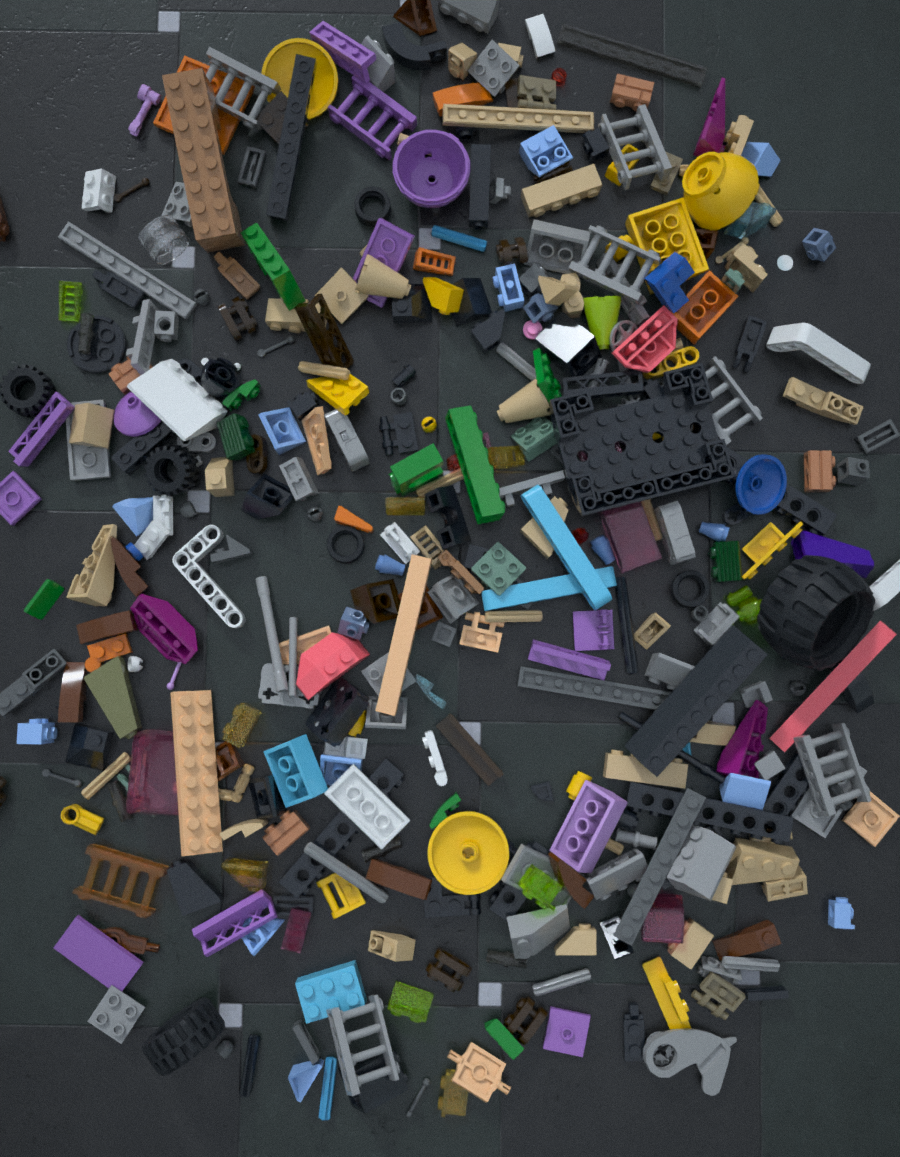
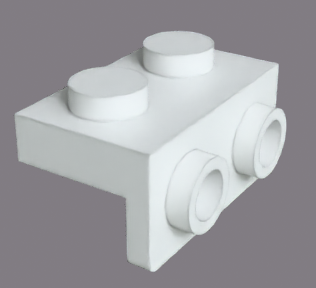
[82,169,116,213]

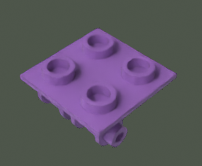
[573,610,614,651]

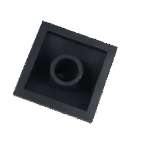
[451,278,492,327]
[249,774,286,819]

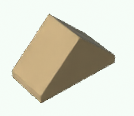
[538,276,579,306]
[634,613,671,650]

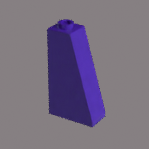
[791,530,874,578]

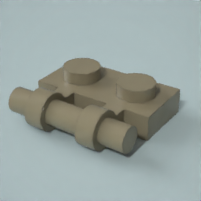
[517,75,556,110]
[691,971,746,1020]

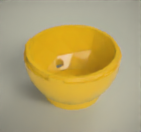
[682,152,760,231]

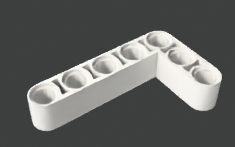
[766,323,871,384]
[172,525,246,629]
[869,559,900,611]

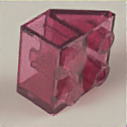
[640,894,684,944]

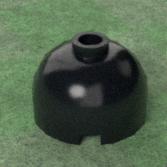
[200,358,242,398]

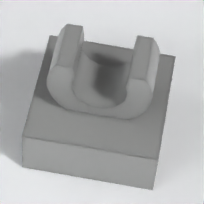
[489,177,511,204]

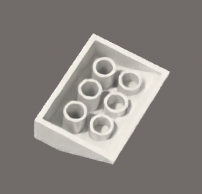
[127,359,228,441]

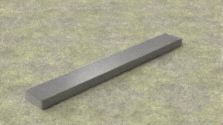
[58,221,197,321]

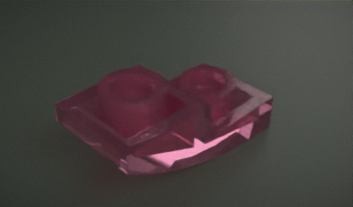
[281,908,311,953]

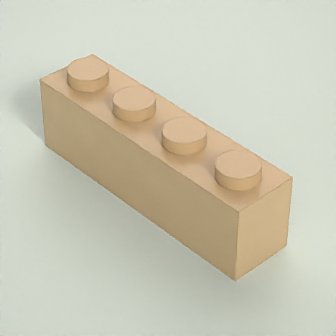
[521,164,602,217]
[603,750,688,788]

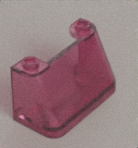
[126,729,179,816]

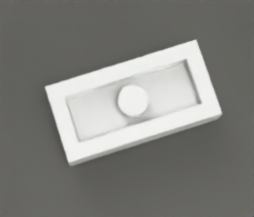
[134,519,170,560]

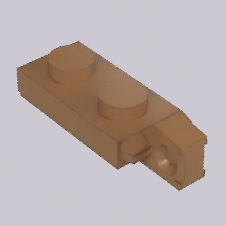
[214,252,261,300]
[437,550,484,594]

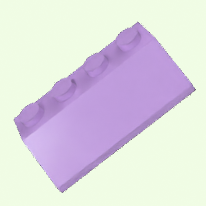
[550,780,628,873]

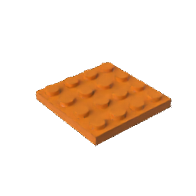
[153,55,255,155]

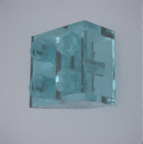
[724,201,777,239]

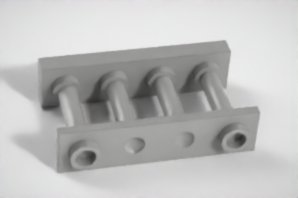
[206,47,281,130]
[598,104,672,190]
[568,225,662,305]
[705,356,763,445]
[793,723,871,816]
[326,995,400,1096]

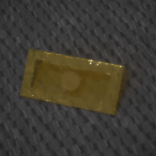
[385,498,425,515]

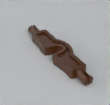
[97,927,160,954]

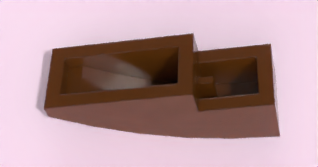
[110,535,148,597]
[76,610,137,644]
[58,662,87,722]
[548,852,594,909]
[366,859,432,900]

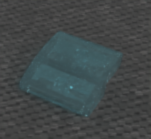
[415,674,447,709]

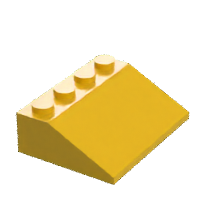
[625,197,709,295]

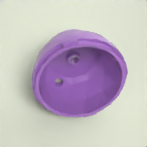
[393,130,470,208]

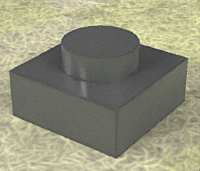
[431,622,457,648]

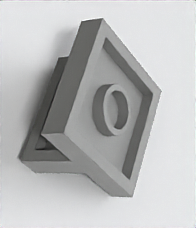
[428,574,479,624]

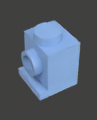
[828,897,855,929]

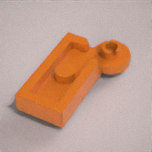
[85,634,133,672]

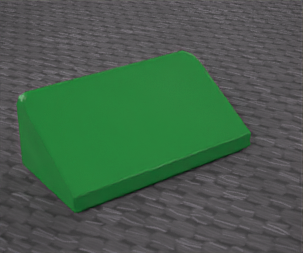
[24,579,64,620]
[484,1019,524,1060]

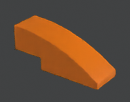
[433,83,493,117]

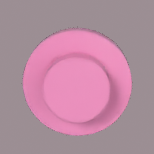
[523,320,542,340]

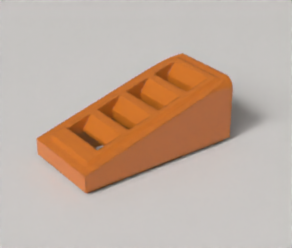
[413,247,456,276]
[334,506,374,534]

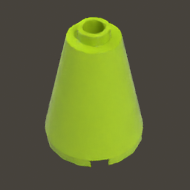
[583,296,621,350]

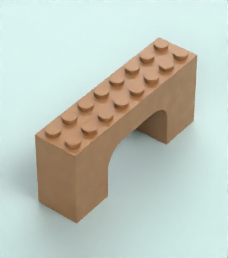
[162,68,245,253]

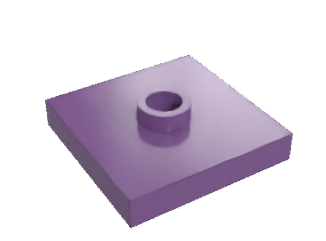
[0,470,42,526]
[543,1006,591,1057]

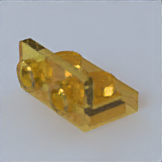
[438,1069,468,1117]

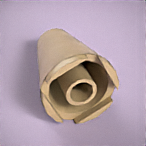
[355,254,411,299]
[497,379,551,423]

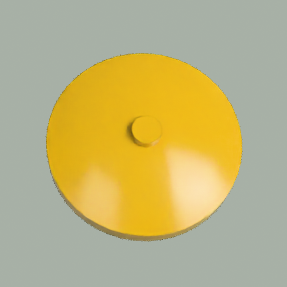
[261,38,338,120]
[428,811,509,895]

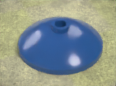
[736,454,787,514]

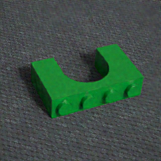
[240,223,306,311]
[389,443,444,497]

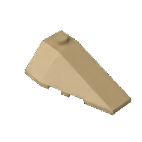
[66,524,117,606]

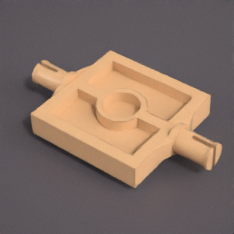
[447,1042,511,1103]

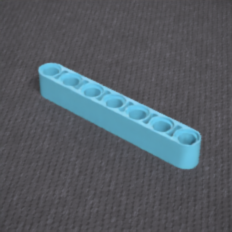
[521,484,612,610]
[481,566,617,611]

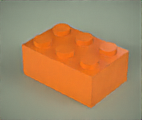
[671,270,738,345]

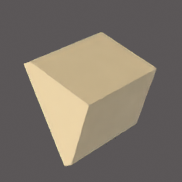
[69,403,115,449]

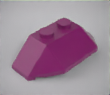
[130,594,198,664]

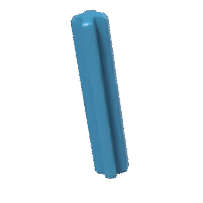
[431,225,487,252]
[319,1057,338,1121]

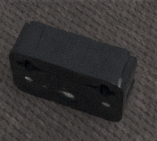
[306,677,370,747]

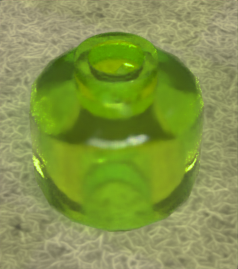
[736,596,762,625]

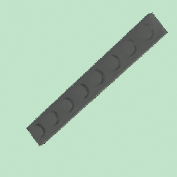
[517,666,671,710]
[613,788,706,946]

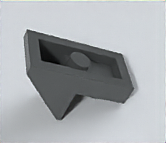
[210,535,253,564]

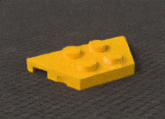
[306,374,369,415]

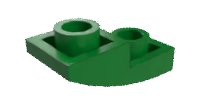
[222,380,261,412]
[429,792,461,829]

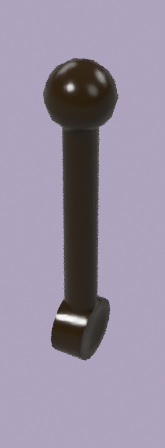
[113,178,149,202]

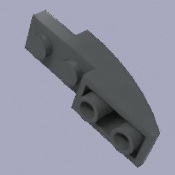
[0,649,67,717]

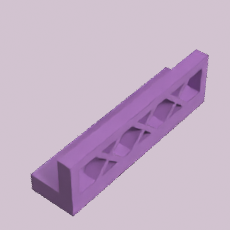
[309,21,377,83]
[8,392,75,467]
[528,639,611,680]
[192,889,277,957]

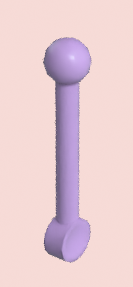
[167,662,182,690]

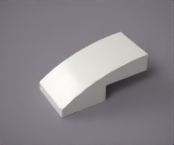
[525,14,555,58]
[323,736,368,759]

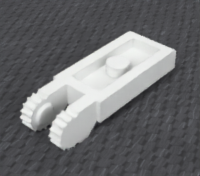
[422,730,448,787]

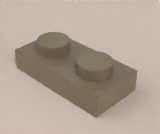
[650,152,683,196]

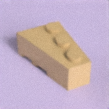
[265,298,327,333]
[725,838,800,885]

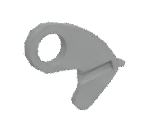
[643,1028,737,1096]

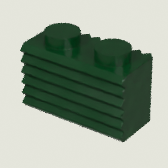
[216,414,255,461]
[709,541,742,583]

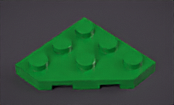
[533,348,562,404]

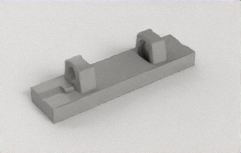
[596,252,649,327]
[126,299,159,375]
[499,470,565,507]

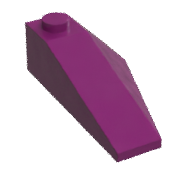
[693,77,726,157]
[717,700,768,779]

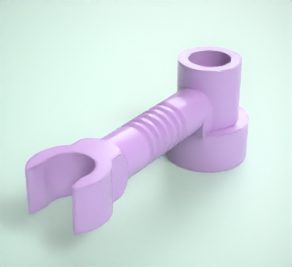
[128,84,161,137]

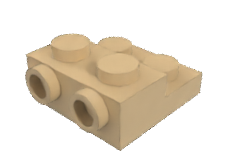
[723,115,754,156]
[724,243,768,292]

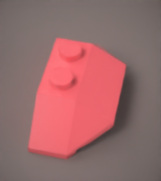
[612,306,678,373]
[296,632,370,700]

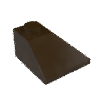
[350,579,400,624]

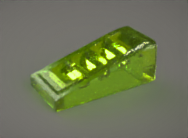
[58,281,82,322]

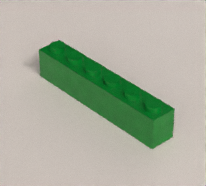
[445,406,505,524]

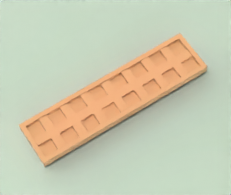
[170,690,223,856]

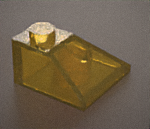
[221,857,269,892]

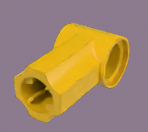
[61,804,104,835]

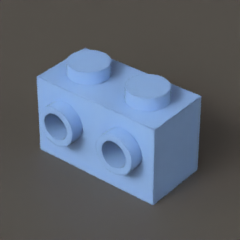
[492,263,524,312]
[17,718,57,744]

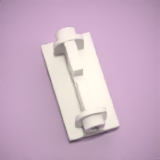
[153,494,173,536]
[380,522,420,564]

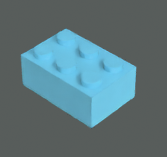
[263,734,328,808]
[295,960,367,1024]

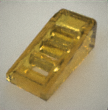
[487,446,525,469]

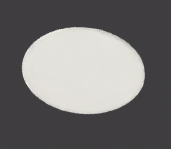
[777,255,793,271]

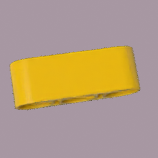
[642,347,699,380]

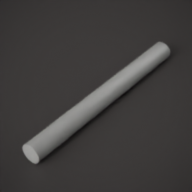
[289,617,297,697]

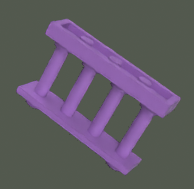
[328,75,417,160]

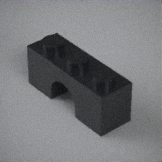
[424,485,472,550]

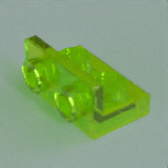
[518,864,563,911]
[387,981,434,1023]

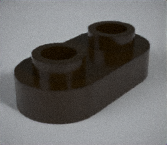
[246,434,267,474]

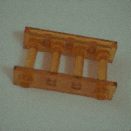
[73,843,169,918]

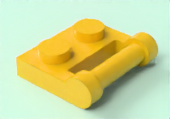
[316,866,366,919]

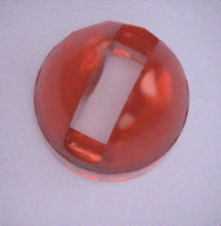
[551,68,567,86]
[571,527,589,545]

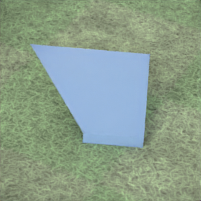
[741,142,780,178]
[112,497,153,537]
[241,916,286,956]
[288,1058,324,1103]

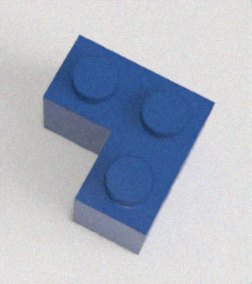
[644,252,695,313]

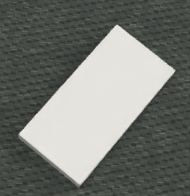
[324,764,410,850]

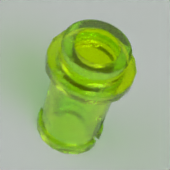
[726,585,753,607]

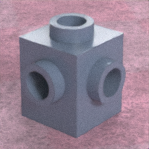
[802,228,836,262]
[523,293,558,323]
[338,606,370,640]

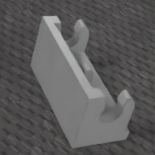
[279,457,319,501]
[693,602,740,646]

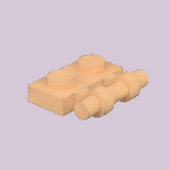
[460,612,505,653]

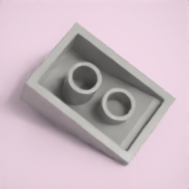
[507,904,570,959]

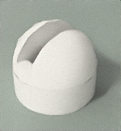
[128,656,143,672]

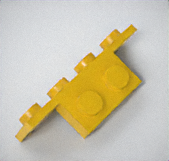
[742,521,803,580]
[642,956,692,1029]

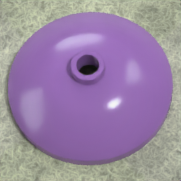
[113,391,161,437]

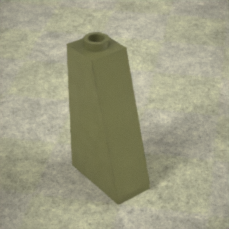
[83,656,142,740]

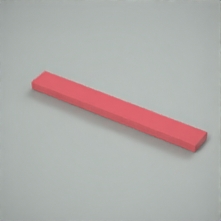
[769,621,897,752]

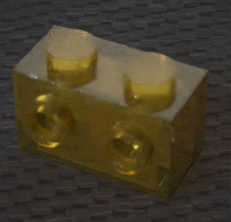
[222,703,262,748]

